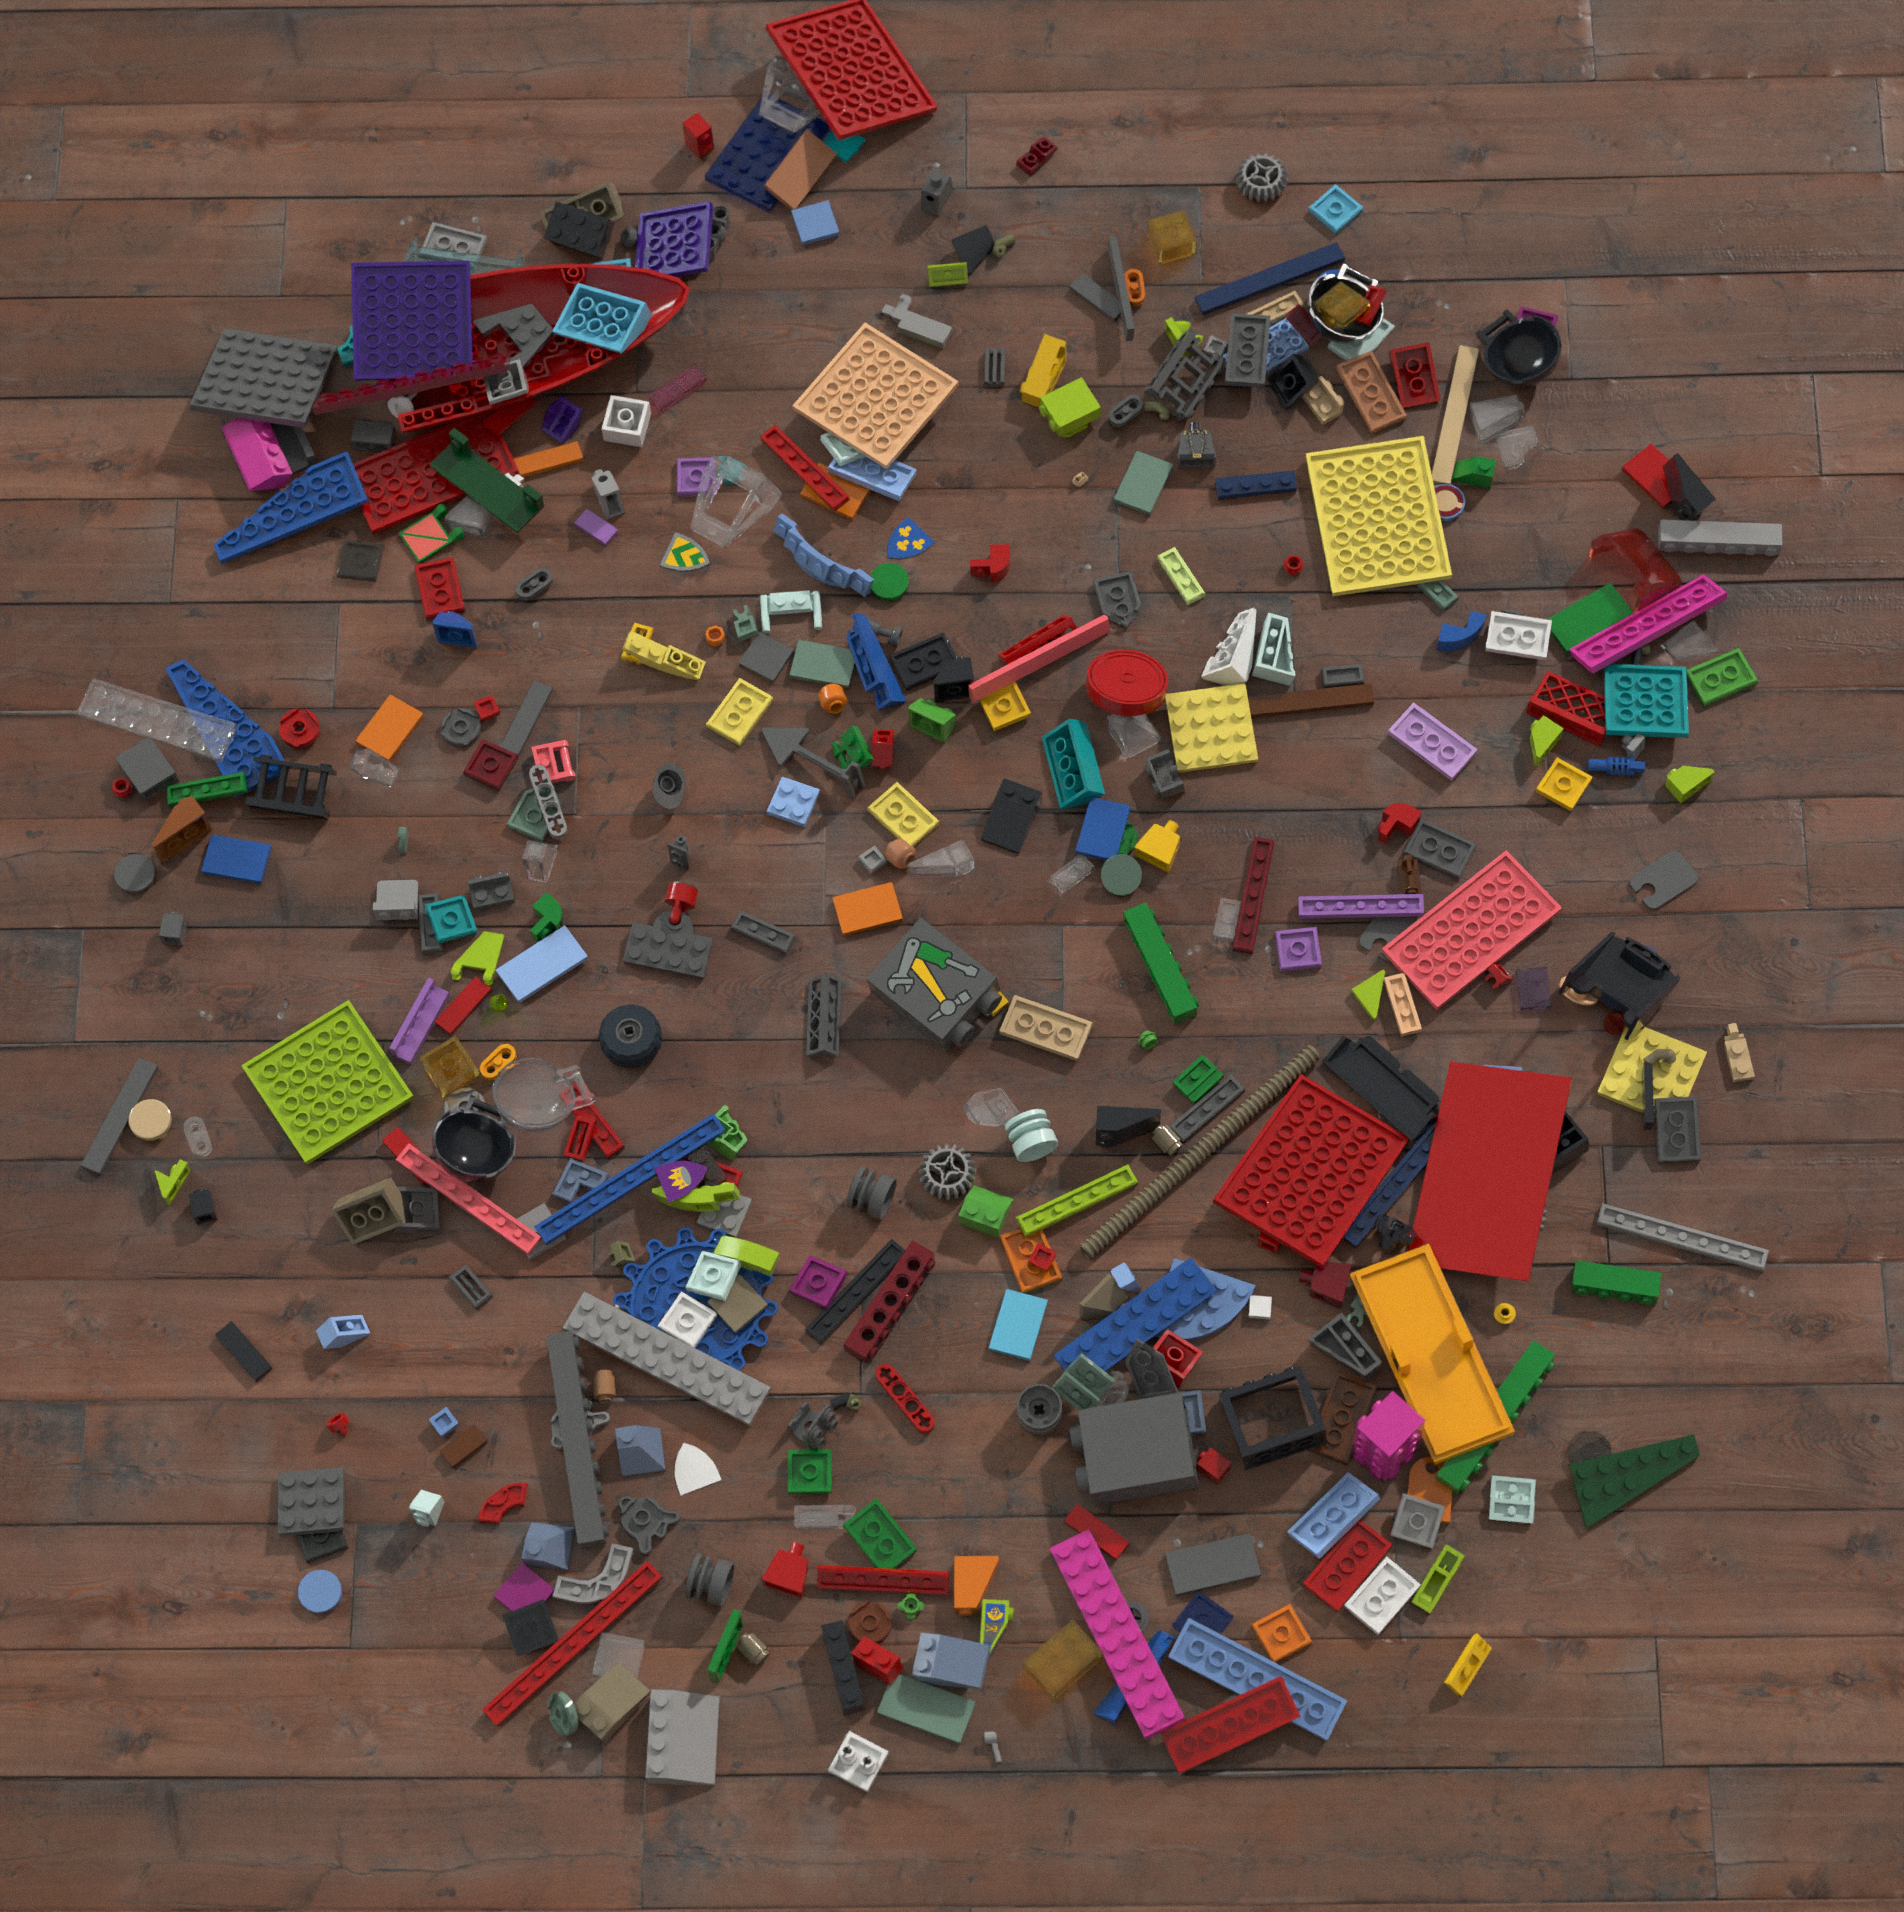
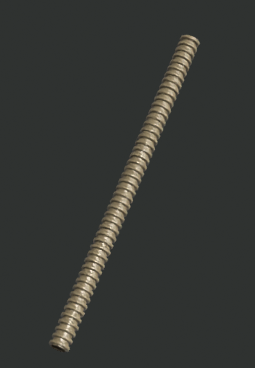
[1079,1045,1321,1259]

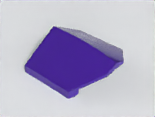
[541,396,583,443]

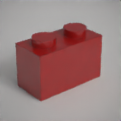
[682,112,714,159]
[851,1636,903,1686]

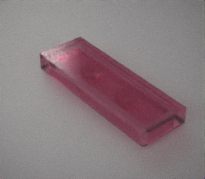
[647,364,707,413]

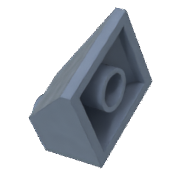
[615,1425,666,1477]
[522,1522,575,1571]

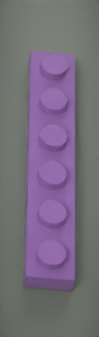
[1298,894,1424,919]

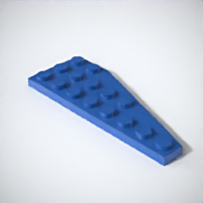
[213,451,369,564]
[165,660,290,799]

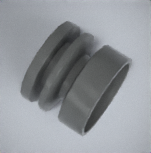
[847,1166,897,1220]
[1017,1384,1062,1436]
[685,1553,735,1607]

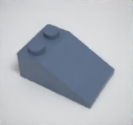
[912,1633,991,1689]

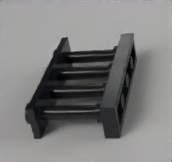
[245,754,337,820]

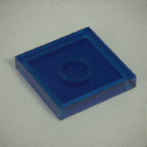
[1172,1590,1234,1634]

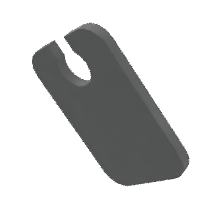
[1630,851,1698,910]
[1360,916,1421,962]

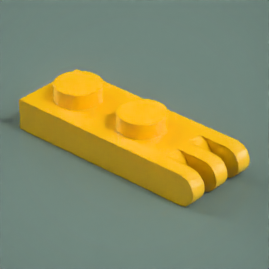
[1444,1634,1491,1696]

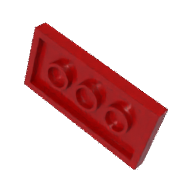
[1303,1520,1392,1613]

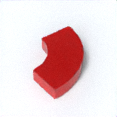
[478,1483,528,1525]

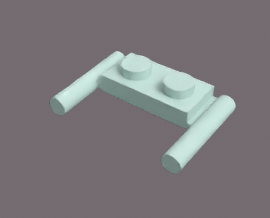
[760,590,822,634]

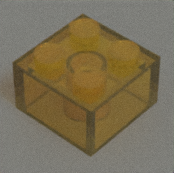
[1147,210,1197,264]
[420,1036,480,1099]

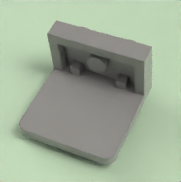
[373,880,419,920]

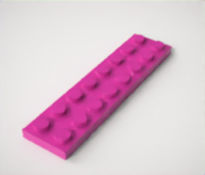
[1569,574,1728,674]

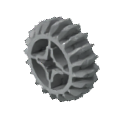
[1236,153,1288,203]
[919,1143,976,1200]

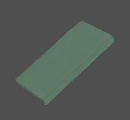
[877,1674,976,1744]

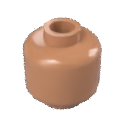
[885,839,916,869]

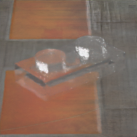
[1050,855,1095,894]
[1213,898,1241,942]

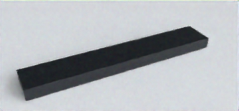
[805,1239,905,1345]

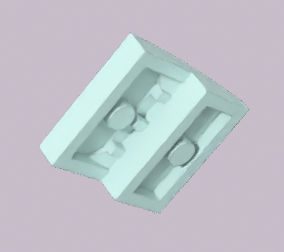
[1489,1475,1536,1523]

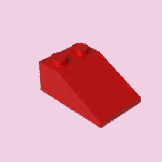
[1388,342,1441,408]

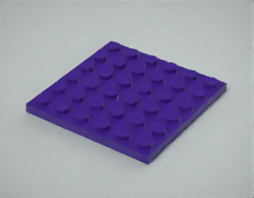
[351,261,473,381]

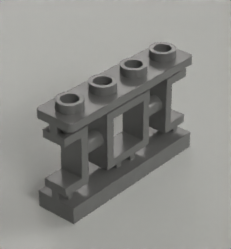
[1143,328,1226,421]

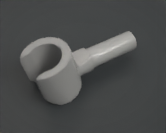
[985,1731,1002,1762]

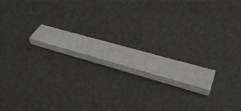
[1596,1203,1769,1272]

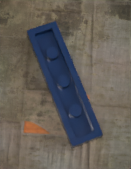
[1215,470,1297,500]

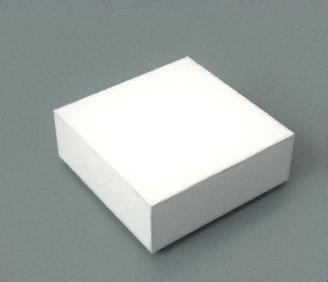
[1249,1295,1272,1320]

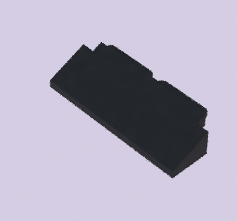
[1322,1035,1439,1142]

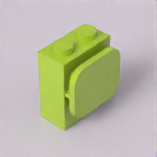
[1039,377,1101,438]

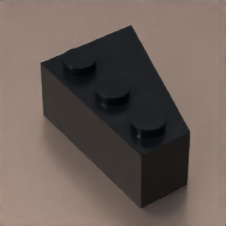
[1552,1111,1589,1174]

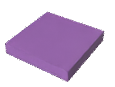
[677,457,717,497]
[1275,927,1322,972]

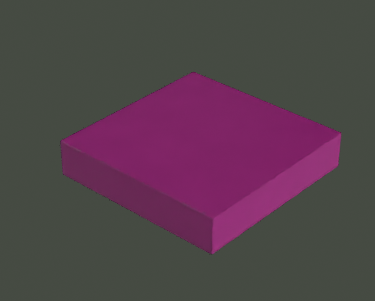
[789,1255,848,1310]
[493,1563,554,1611]

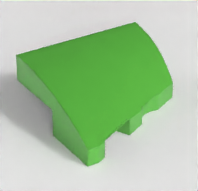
[708,1105,748,1162]

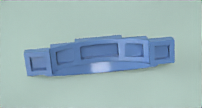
[773,513,874,597]

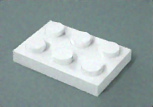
[1485,611,1552,661]
[1344,1557,1421,1635]

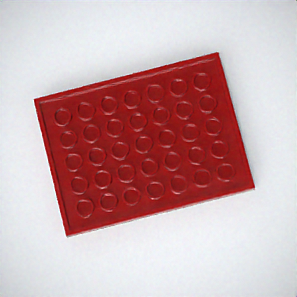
[765,0,938,140]
[1213,1074,1409,1268]

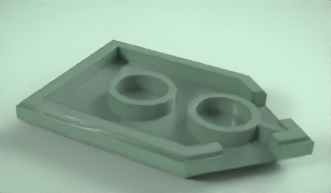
[506,782,561,842]

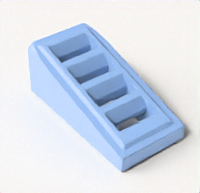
[1111,1263,1141,1293]

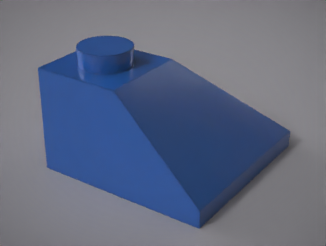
[433,611,478,648]

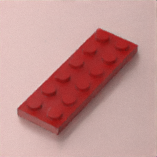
[1161,1675,1301,1774]

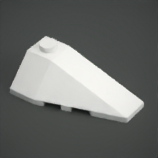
[1201,608,1256,686]

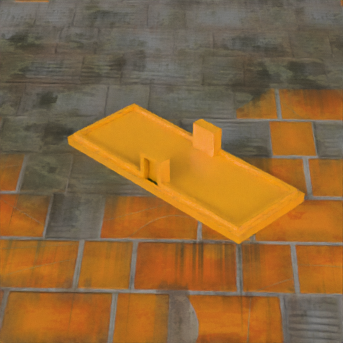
[1350,1244,1515,1465]

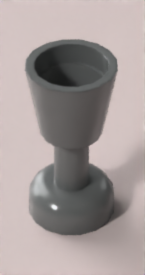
[867,618,903,646]

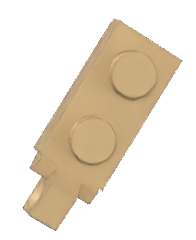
[1724,1023,1755,1082]

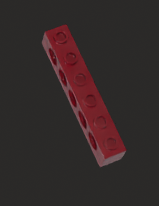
[844,1240,936,1363]

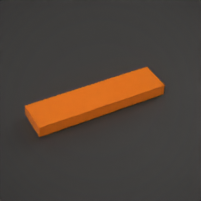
[513,441,583,478]

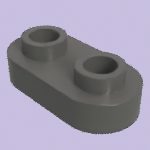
[1109,395,1143,428]
[516,568,553,601]

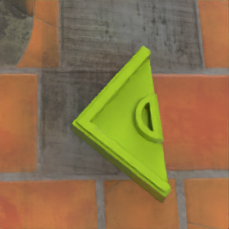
[1351,969,1385,1021]

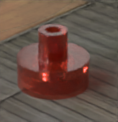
[1603,1013,1626,1035]

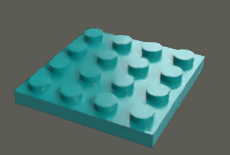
[1604,664,1689,738]

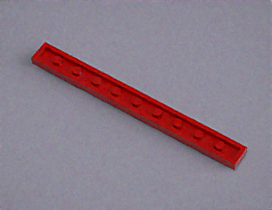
[482,1561,663,1727]

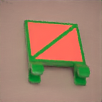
[399,504,465,564]

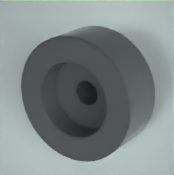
[620,226,638,247]

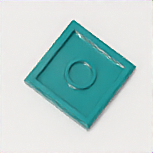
[425,895,477,944]

